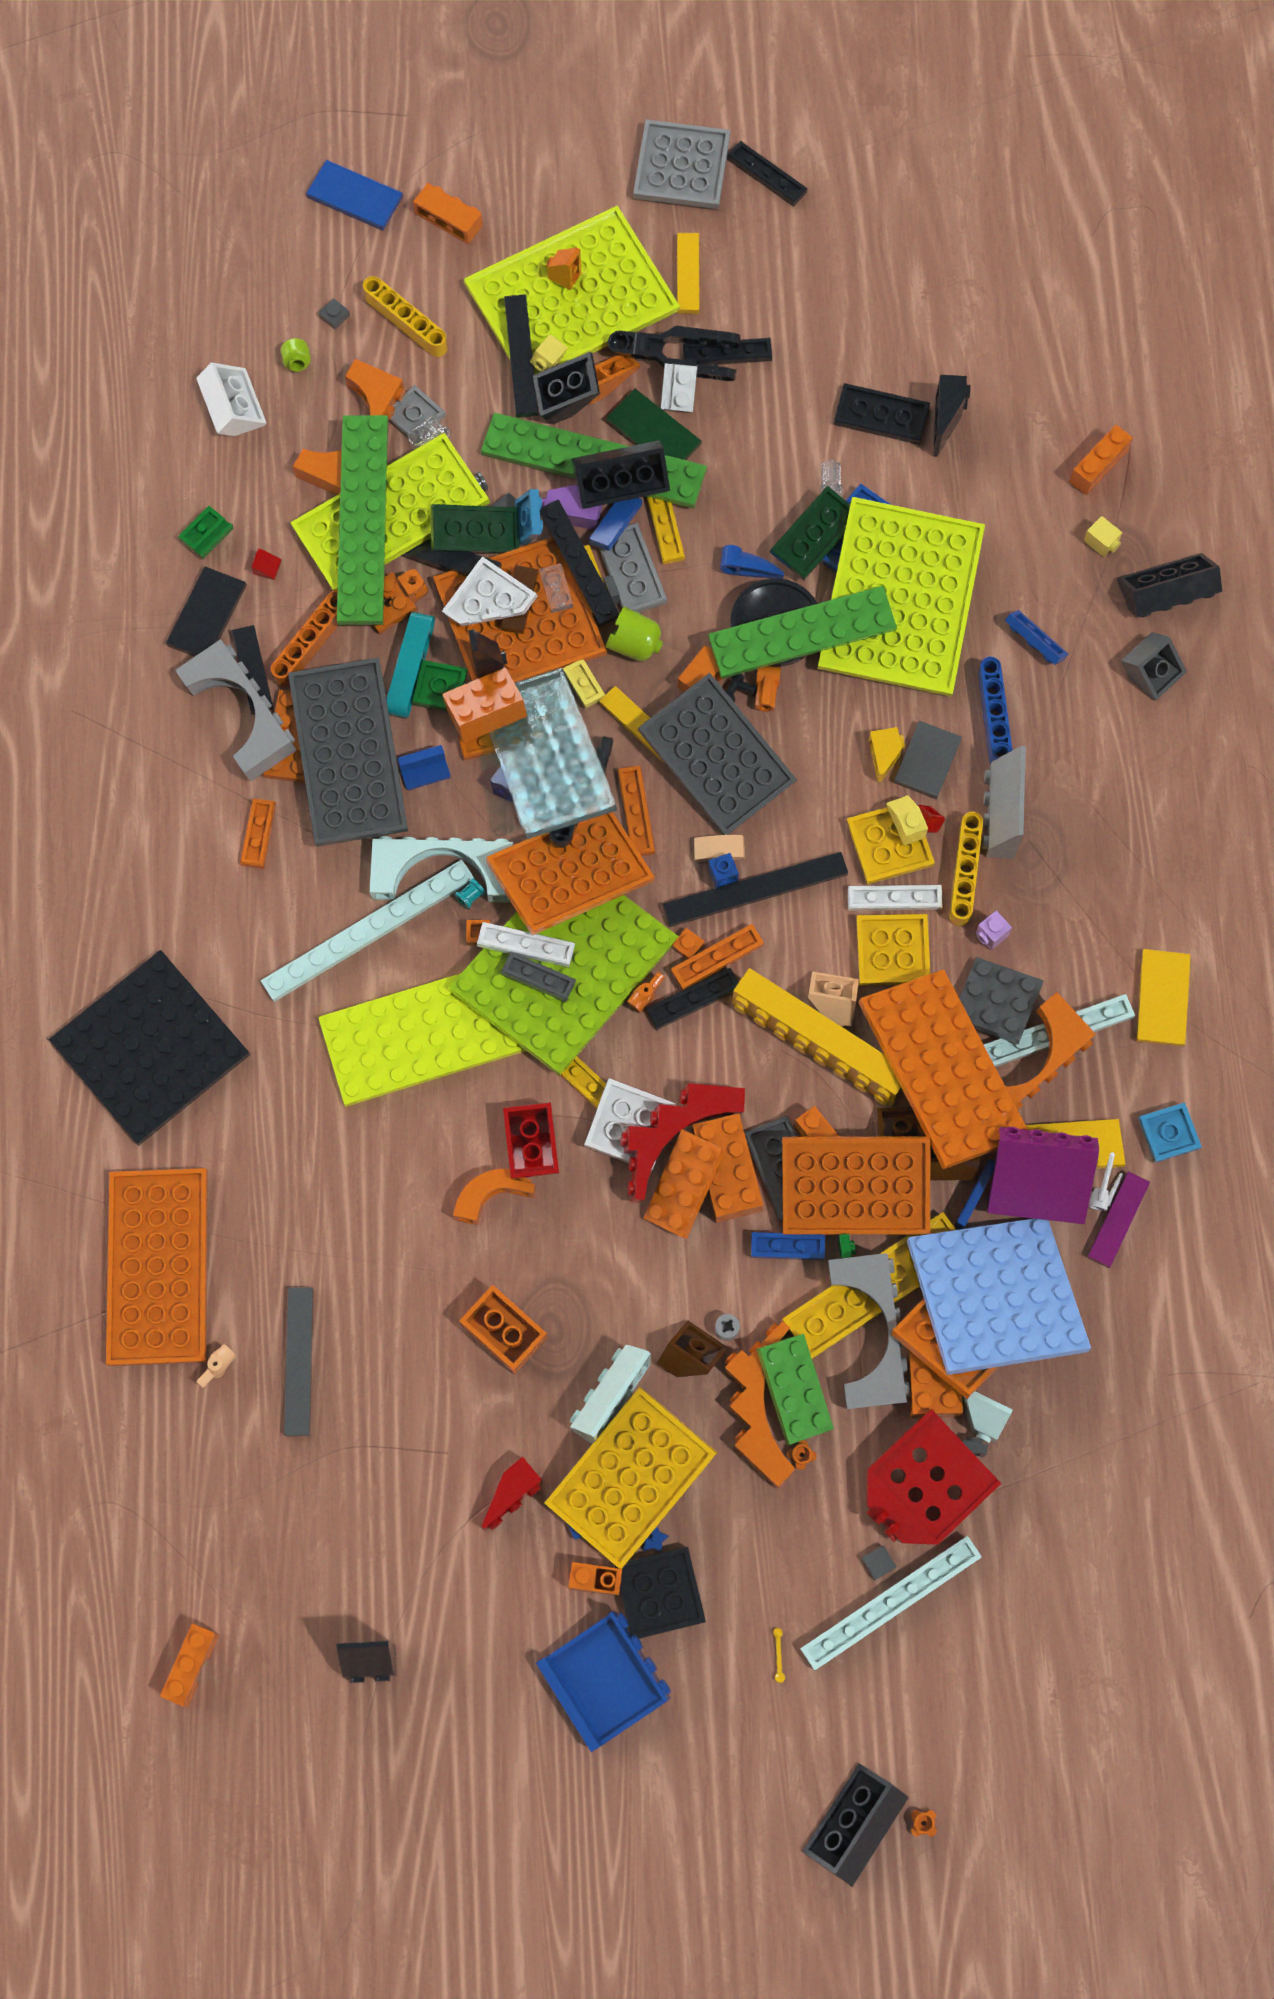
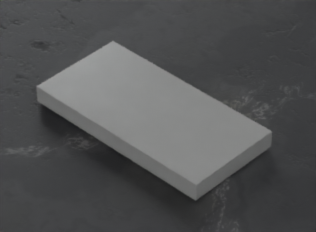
[598,523,668,613]

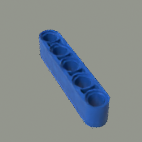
[978,656,1013,765]

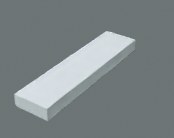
[847,885,943,911]
[477,922,575,967]

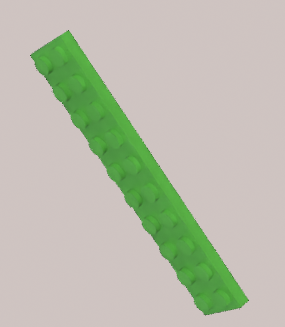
[481,413,707,509]
[337,415,388,625]

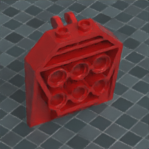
[865,1409,1002,1545]

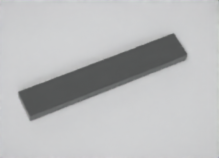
[284,1287,314,1436]

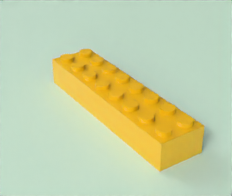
[732,968,902,1107]

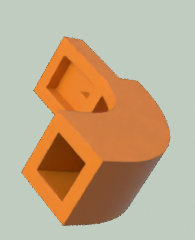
[453,1169,536,1225]

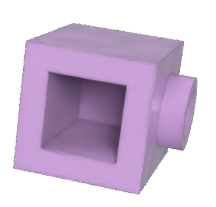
[975,910,1012,950]

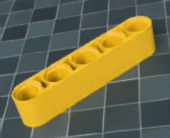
[363,276,448,357]
[949,812,983,927]

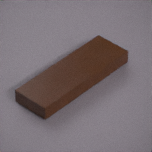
[501,565,539,634]

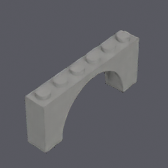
[175,639,296,781]
[828,1253,911,1409]

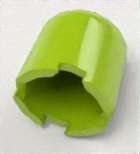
[606,606,663,662]

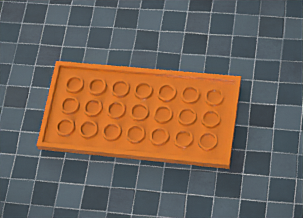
[858,969,1028,1170]
[106,1168,208,1366]

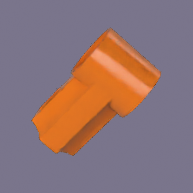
[755,666,781,712]

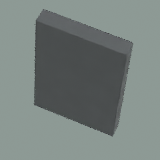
[894,721,962,799]

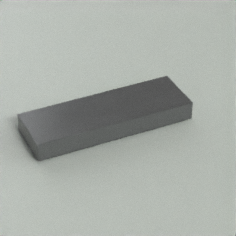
[501,952,576,1002]

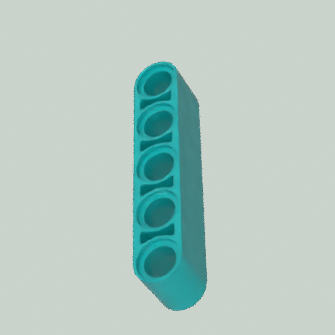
[386,612,435,719]

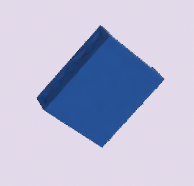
[536,1611,671,1752]

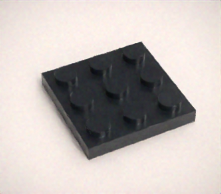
[614,1547,706,1639]

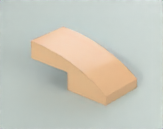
[694,835,745,863]

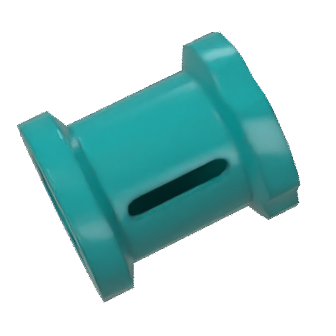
[455,878,486,910]

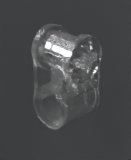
[408,416,451,451]

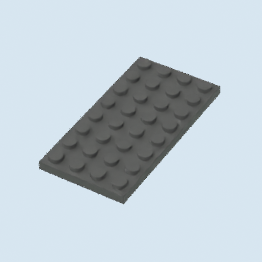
[288,658,408,847]

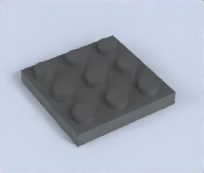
[959,957,1044,1045]

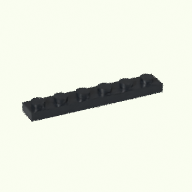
[540,499,620,627]

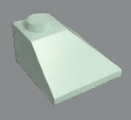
[962,1391,1012,1444]

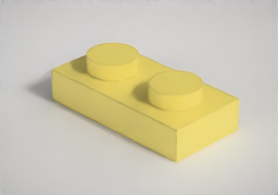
[563,659,605,709]

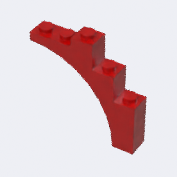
[620,1083,745,1203]

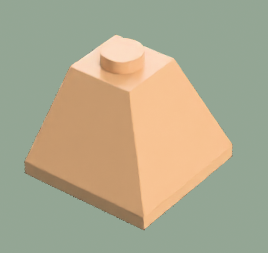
[808,971,859,1026]

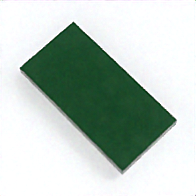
[606,388,702,460]
[770,485,850,581]
[430,504,520,553]

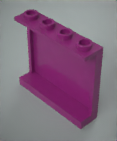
[987,1127,1099,1224]

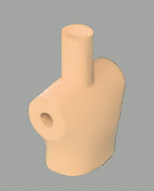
[196,1344,236,1388]

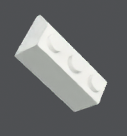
[196,362,267,436]

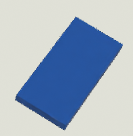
[306,160,403,231]

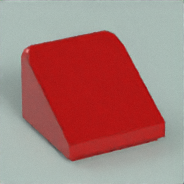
[251,548,282,580]
[917,805,945,833]

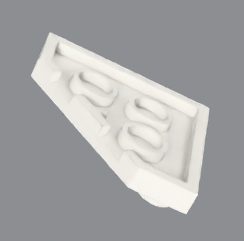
[442,557,538,626]

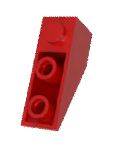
[482,1456,543,1531]

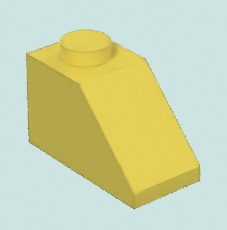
[886,796,928,845]

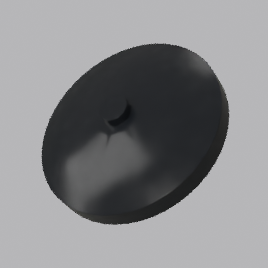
[730,578,818,667]

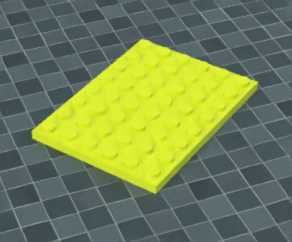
[464,206,680,375]
[817,497,985,697]

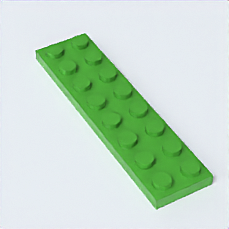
[708,586,897,679]

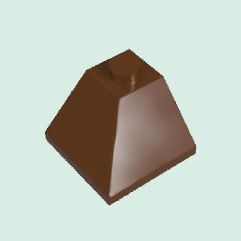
[656,1320,728,1377]

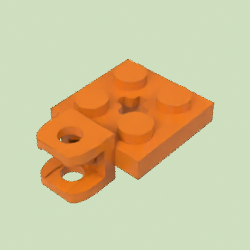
[374,569,428,634]

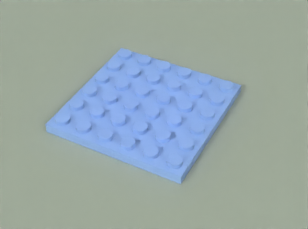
[907,1219,1091,1375]

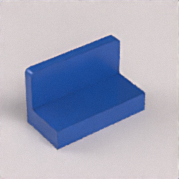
[397,745,451,790]

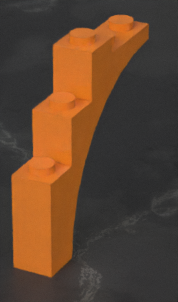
[724,1321,795,1489]

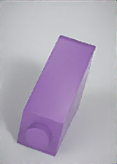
[542,485,603,530]

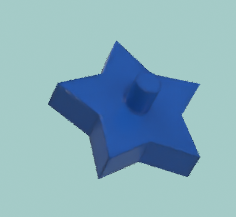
[644,1527,669,1553]

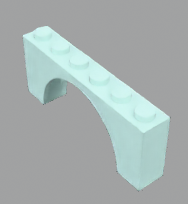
[370,836,513,903]

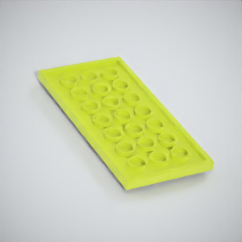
[290,433,490,591]
[318,973,526,1107]

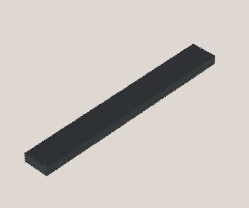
[663,852,848,927]

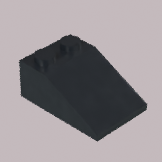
[533,352,600,424]
[933,375,971,457]
[336,1641,396,1683]

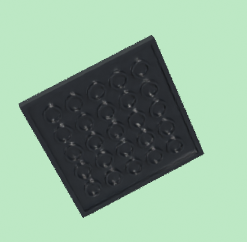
[49,950,251,1146]

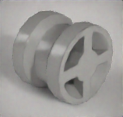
[715,1314,740,1341]

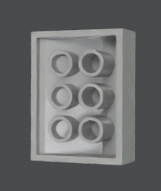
[982,746,1026,859]

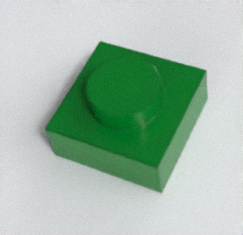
[838,1234,856,1259]

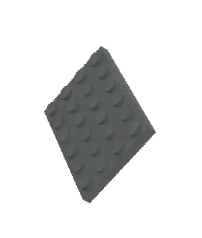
[638,673,797,835]

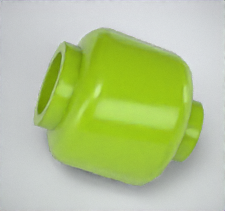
[281,338,311,372]

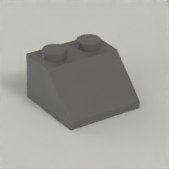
[1121,632,1187,701]

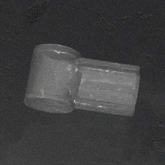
[819,460,843,498]

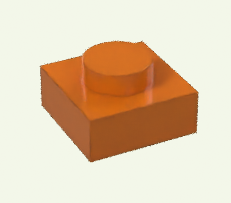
[466,920,490,945]
[672,928,705,959]

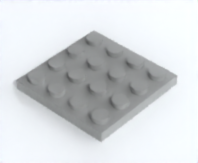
[633,120,731,209]

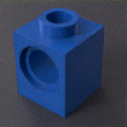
[708,853,739,888]

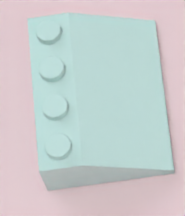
[569,1345,651,1444]

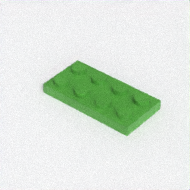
[756,1334,834,1445]

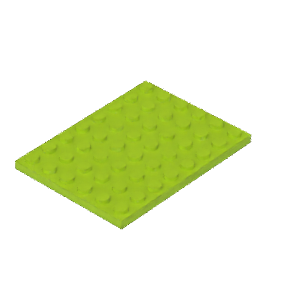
[449,895,679,1076]

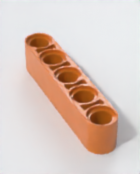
[271,591,339,687]

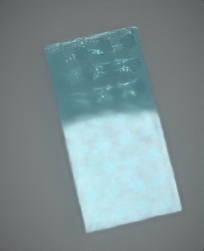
[489,668,617,839]

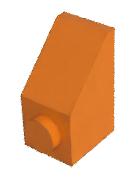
[546,247,582,290]

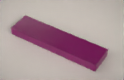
[1087,1171,1150,1268]

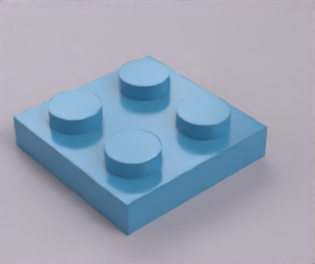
[515,489,543,545]
[1138,1102,1202,1163]

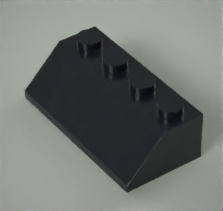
[571,440,670,509]
[1117,553,1223,617]
[802,1763,909,1887]

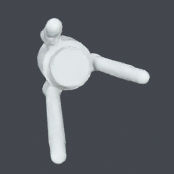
[1088,1152,1123,1211]

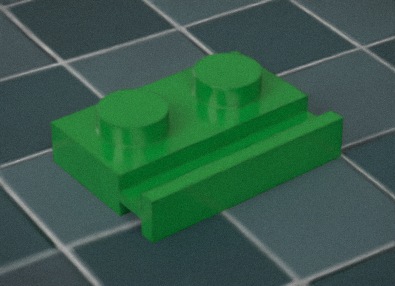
[178,506,234,559]

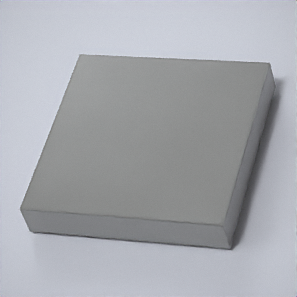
[388,385,446,444]

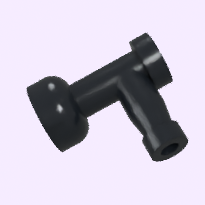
[724,674,757,703]

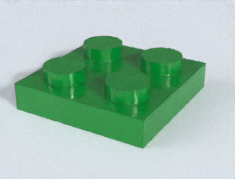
[412,660,468,711]

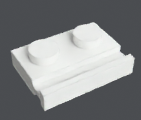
[661,363,697,412]

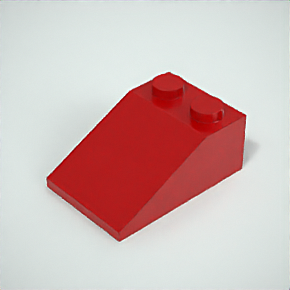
[503,1102,559,1179]

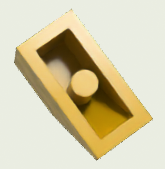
[868,727,905,782]

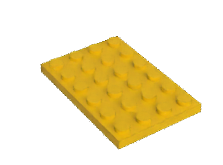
[545,1387,718,1569]

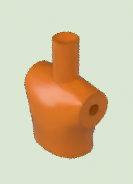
[627,972,665,1013]

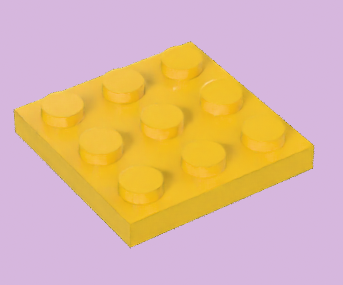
[846,800,935,885]
[856,914,931,986]

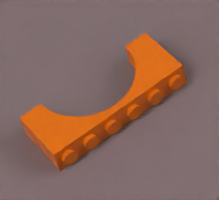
[293,359,405,495]
[1005,992,1096,1110]

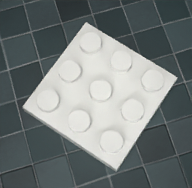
[584,1078,676,1171]

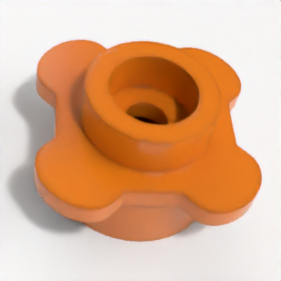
[787,1440,817,1470]
[911,1810,937,1837]

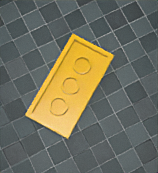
[1136,949,1191,1047]
[1026,1119,1126,1169]

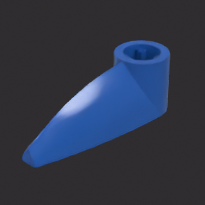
[720,545,784,579]

